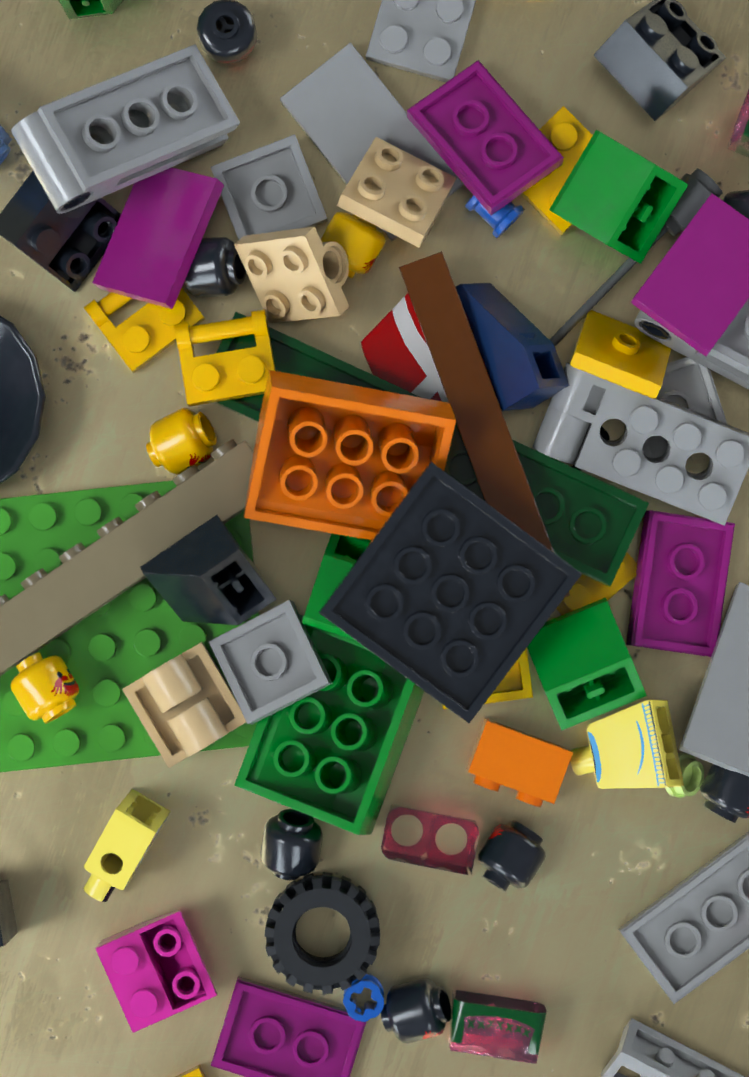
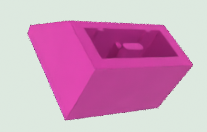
[95,910,217,1033]

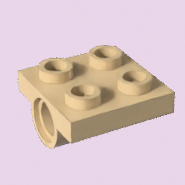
[337,137,457,247]
[234,226,349,323]
[122,642,246,768]

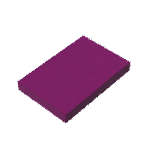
[407,60,563,215]
[92,167,224,310]
[631,193,749,357]
[626,510,735,657]
[211,976,367,1077]

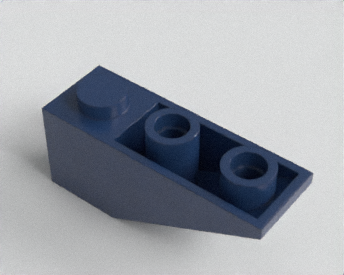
[456,283,570,411]

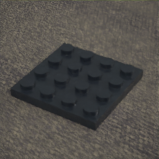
[319,461,582,723]

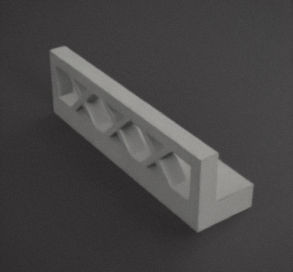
[600,1018,745,1077]

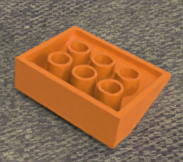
[244,370,456,540]

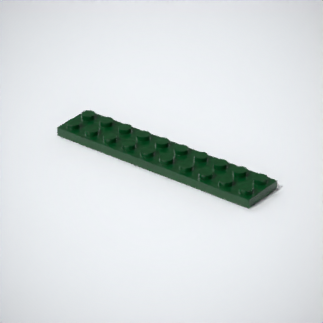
[214,312,649,587]

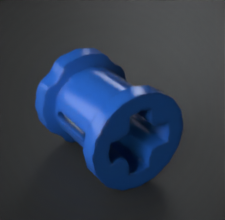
[465,195,525,238]
[343,974,384,1022]

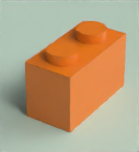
[466,718,573,808]

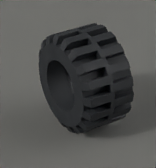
[264,872,380,994]

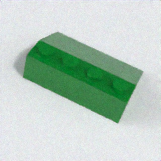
[234,614,424,835]

